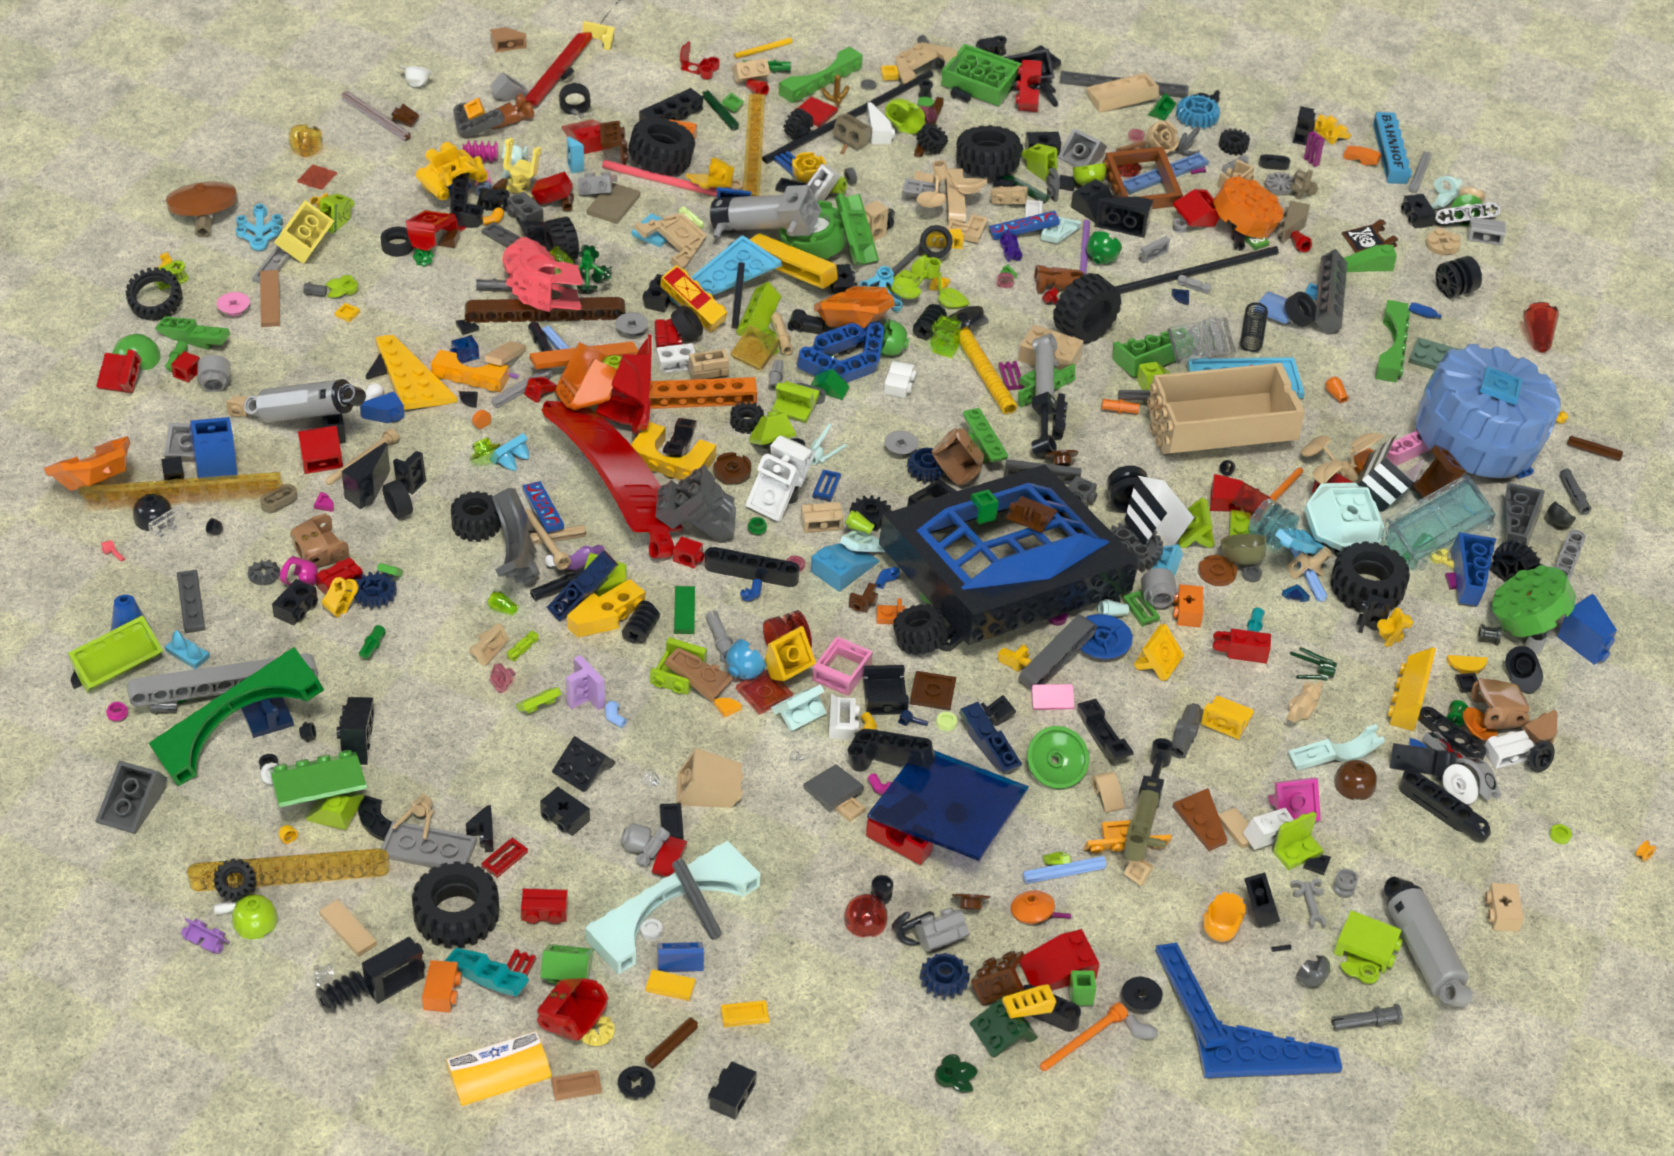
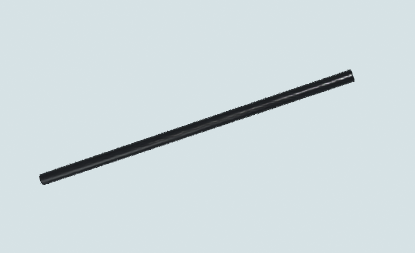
[762,70,934,164]
[1115,246,1279,294]

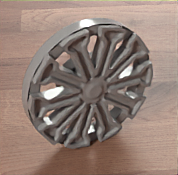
[1265,172,1294,195]

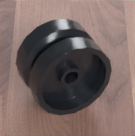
[1107,465,1148,513]

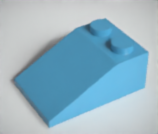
[811,543,879,592]

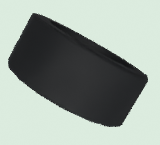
[559,83,591,115]
[920,225,953,258]
[380,226,415,257]
[1285,291,1316,327]
[671,305,703,341]
[382,479,413,519]

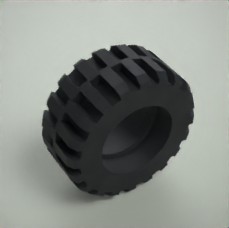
[628,117,695,175]
[957,125,1021,178]
[1053,273,1122,344]
[1330,541,1410,612]
[412,861,500,948]

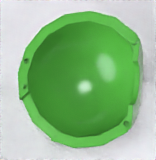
[112,333,161,370]

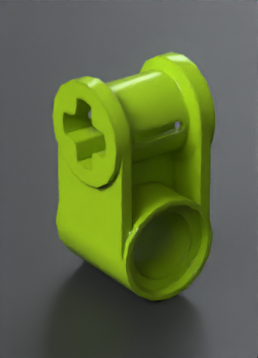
[153,260,189,290]

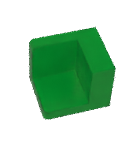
[971,489,999,524]

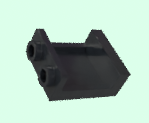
[863,665,909,715]

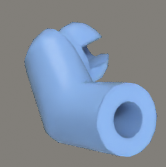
[605,701,627,728]

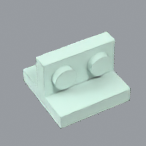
[771,685,827,731]

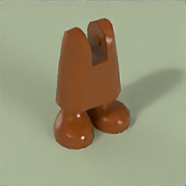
[489,94,534,129]
[1034,265,1084,293]

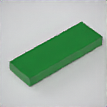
[674,586,695,634]

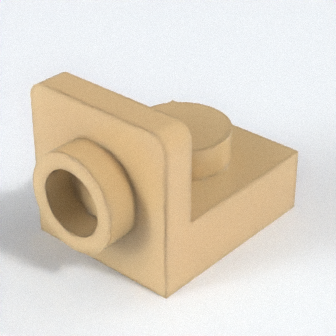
[226,395,248,417]

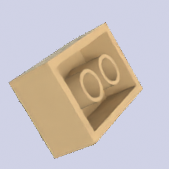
[1018,324,1084,370]

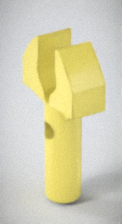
[1429,547,1454,570]

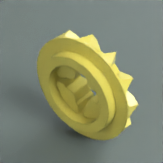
[580,1014,615,1046]

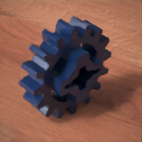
[354,571,397,609]

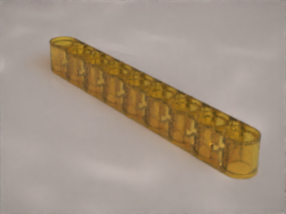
[187,848,390,892]

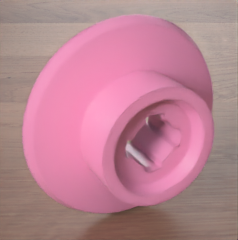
[217,292,250,316]

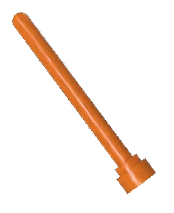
[1250,467,1303,521]
[1040,1002,1128,1071]

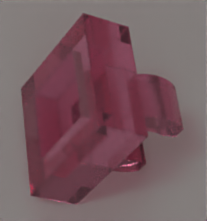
[489,663,516,693]

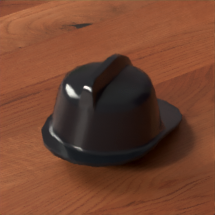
[1505,646,1544,693]

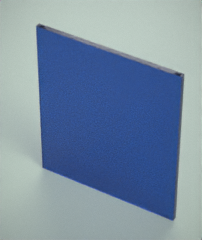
[867,750,1029,861]

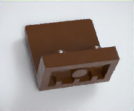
[600,120,629,165]
[971,951,1024,1005]

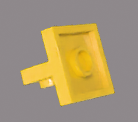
[1134,624,1184,681]

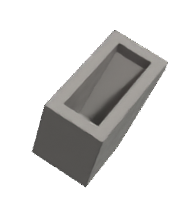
[490,72,529,101]

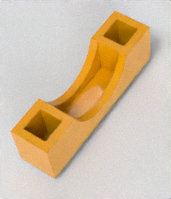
[431,349,509,393]

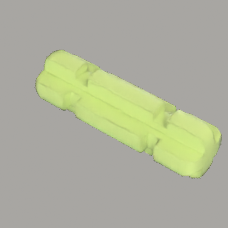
[678,206,705,229]

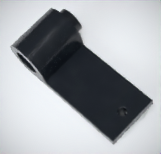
[1390,743,1457,781]

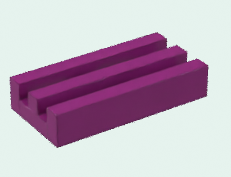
[1303,131,1325,168]
[998,361,1024,390]

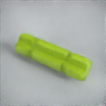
[506,630,539,661]

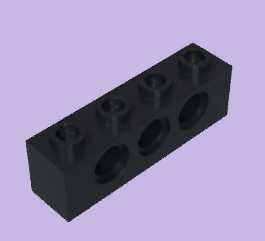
[639,88,703,121]

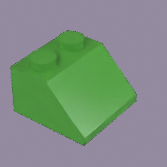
[540,944,594,983]

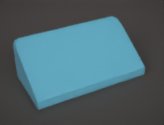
[567,137,584,174]
[1152,544,1183,577]

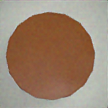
[1198,555,1237,586]

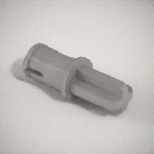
[768,359,784,391]

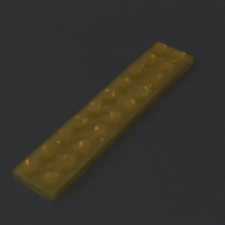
[79,472,283,502]

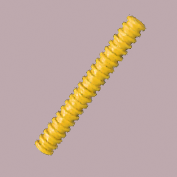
[954,327,1017,414]

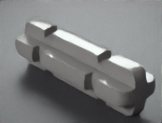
[1222,155,1249,174]
[1177,275,1211,294]
[636,827,670,867]

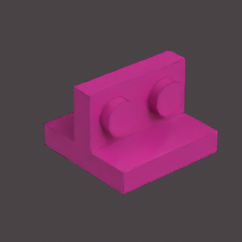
[1268,777,1321,821]

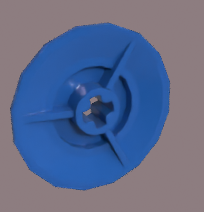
[1081,614,1133,659]

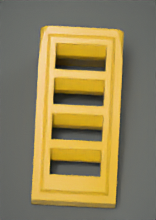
[926,228,964,249]
[1002,985,1056,1018]

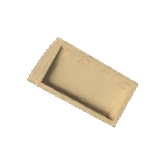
[1086,73,1159,113]

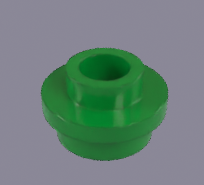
[748,517,767,535]

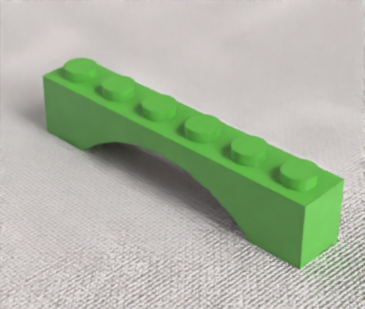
[779,46,863,103]
[1375,300,1411,383]

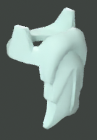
[501,144,528,179]
[1431,176,1462,209]

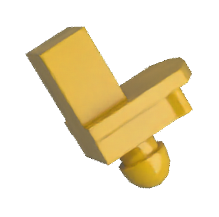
[998,644,1032,672]

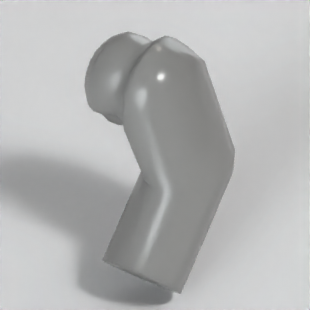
[1125,1014,1157,1039]

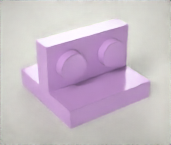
[566,655,605,710]

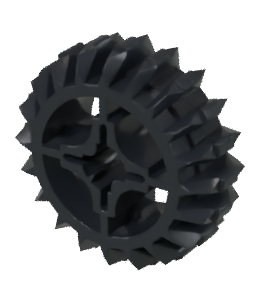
[1492,539,1543,582]

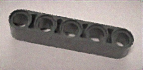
[1018,614,1097,689]

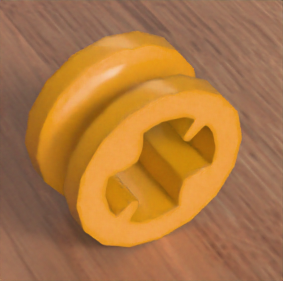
[1635,840,1657,862]

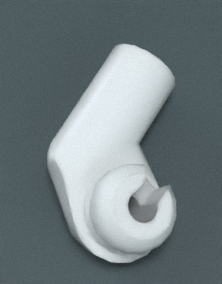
[214,899,239,916]

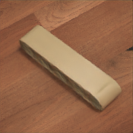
[945,168,966,224]

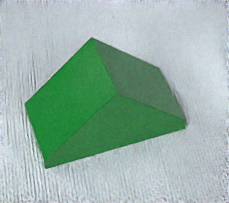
[811,369,849,400]

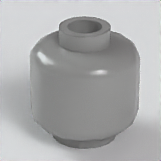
[621,823,654,854]

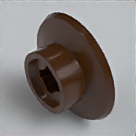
[1045,450,1079,466]
[951,894,991,910]

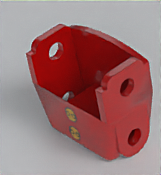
[537,978,609,1041]

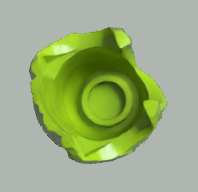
[885,98,926,134]

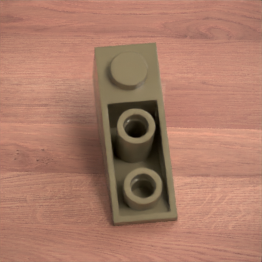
[1278,201,1310,244]

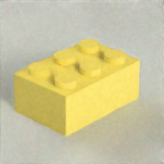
[274,200,334,264]

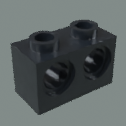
[642,274,671,313]
[272,579,318,626]

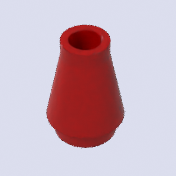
[746,79,770,97]
[1291,230,1312,252]

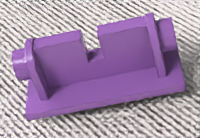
[181,918,230,954]

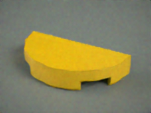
[1446,655,1487,675]

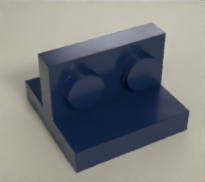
[241,697,294,738]

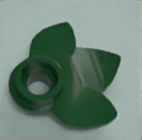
[935,1054,978,1092]

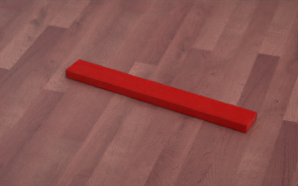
[525,32,593,106]

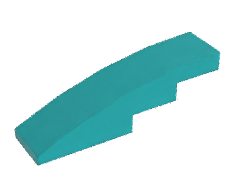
[444,948,530,997]

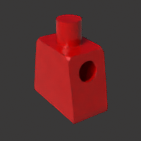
[1210,474,1255,512]

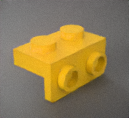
[1314,114,1352,144]

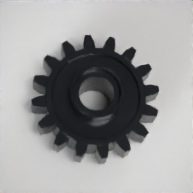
[849,495,892,531]

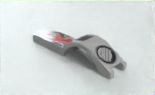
[1422,732,1501,800]

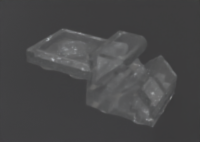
[1167,317,1236,364]

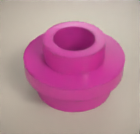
[106,701,128,721]

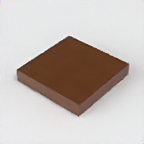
[910,671,956,711]

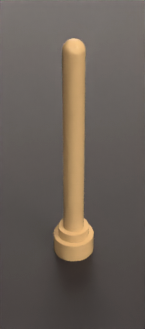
[325,428,399,485]
[525,509,571,570]

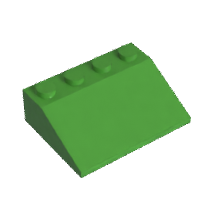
[941,43,1022,106]
[269,750,367,807]

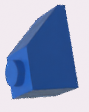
[360,391,405,424]

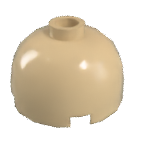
[1146,120,1179,153]

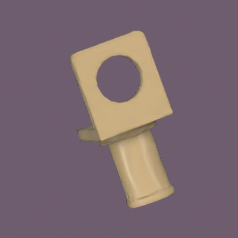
[1287,546,1333,579]

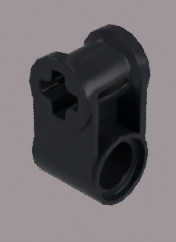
[975,35,1007,56]
[476,188,510,212]

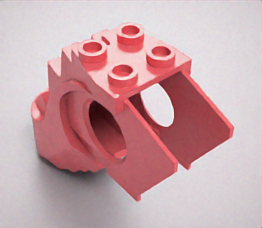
[502,237,583,312]

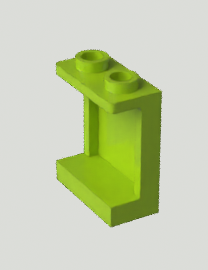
[650,637,707,695]
[1334,910,1403,974]

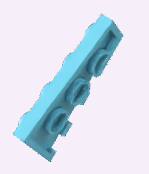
[1275,528,1324,556]

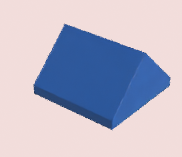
[657,942,704,972]

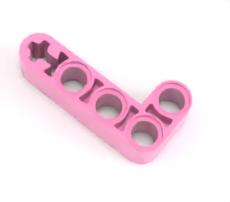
[1386,430,1430,466]

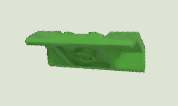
[835,193,879,265]

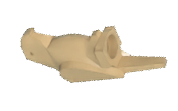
[1286,681,1323,723]

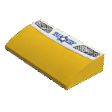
[446,1031,552,1106]

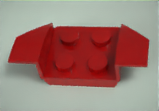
[405,210,466,251]

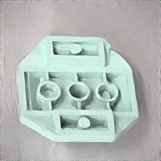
[1304,483,1387,551]

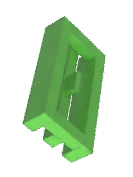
[1122,591,1160,627]

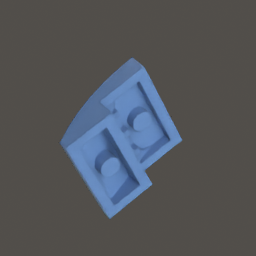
[1253,291,1300,324]

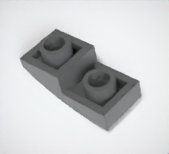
[1046,168,1060,202]

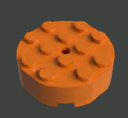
[1213,176,1283,239]

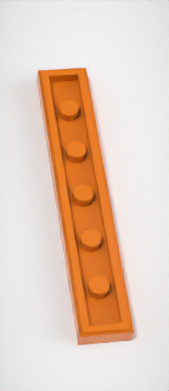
[529,341,638,369]

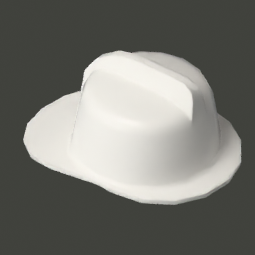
[399,66,433,87]

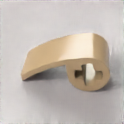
[1091,771,1125,812]

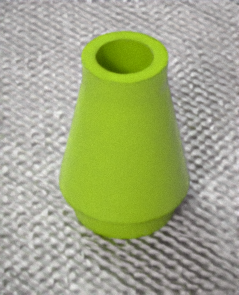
[844,510,874,535]

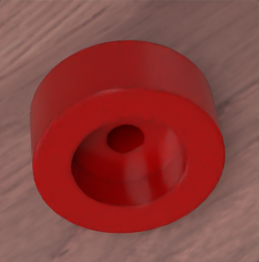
[1041,286,1059,305]

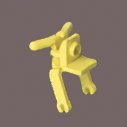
[503,137,542,201]

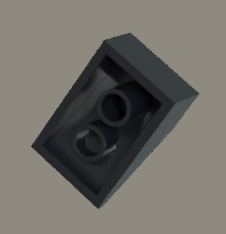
[1095,196,1153,238]
[341,442,390,509]

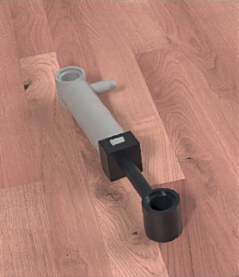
[1031,333,1059,458]

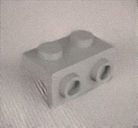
[578,172,618,195]

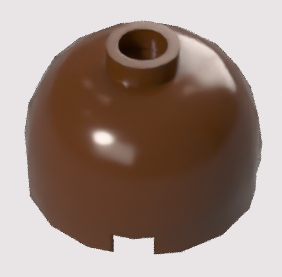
[1334,759,1377,800]

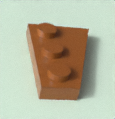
[1172,788,1227,851]

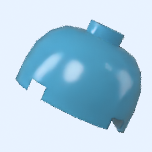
[726,639,766,680]

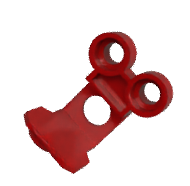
[680,41,720,80]

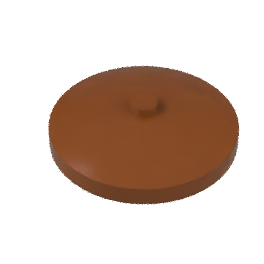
[166,181,238,216]

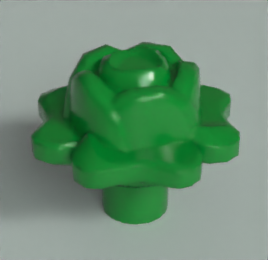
[413,249,434,267]

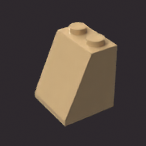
[675,748,744,808]

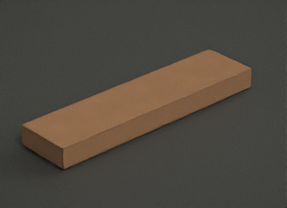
[260,270,280,327]

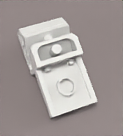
[745,435,816,521]

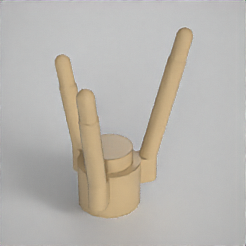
[392,793,434,840]

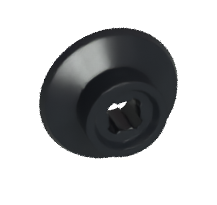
[1122,976,1163,1010]

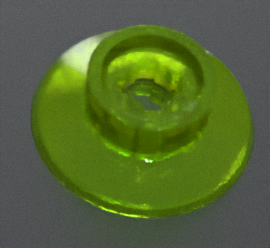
[470,437,501,460]

